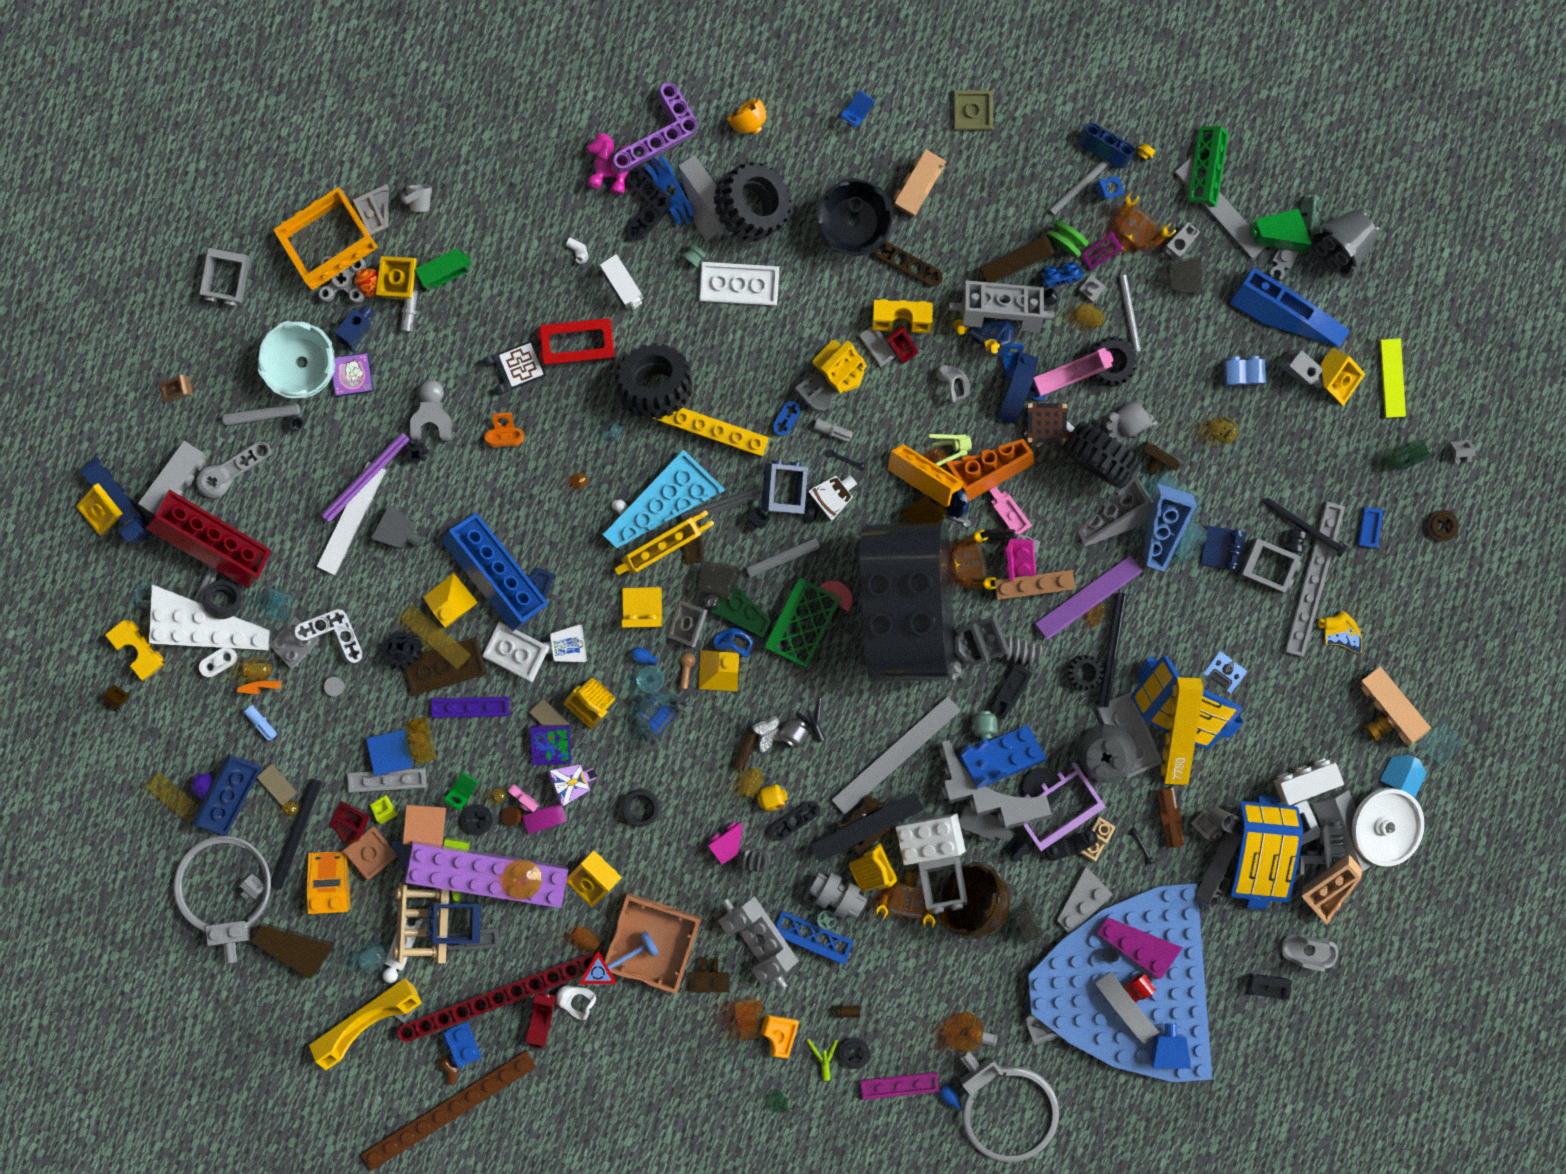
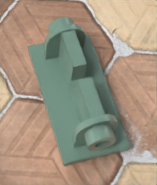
[1301,194,1322,233]

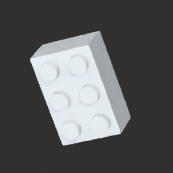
[1273,758,1344,805]
[896,813,966,865]

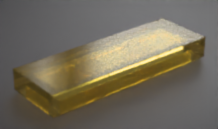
[146,772,200,824]

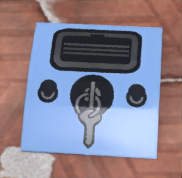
[1204,651,1247,693]

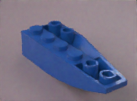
[1229,267,1350,347]

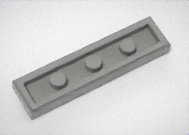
[347,768,427,793]

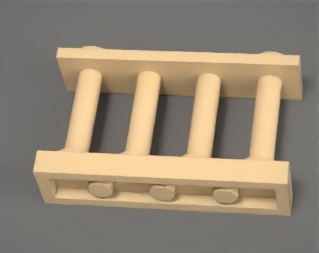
[393,882,449,964]

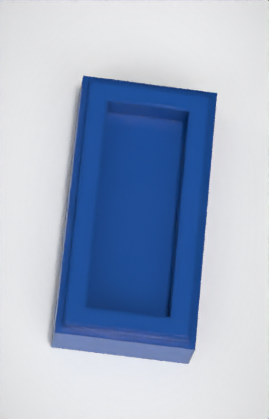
[1357,507,1384,548]

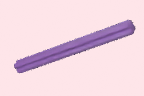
[322,433,410,521]

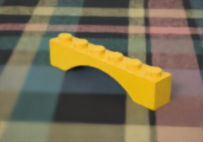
[309,978,422,1070]

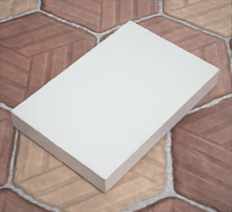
[482,622,549,682]

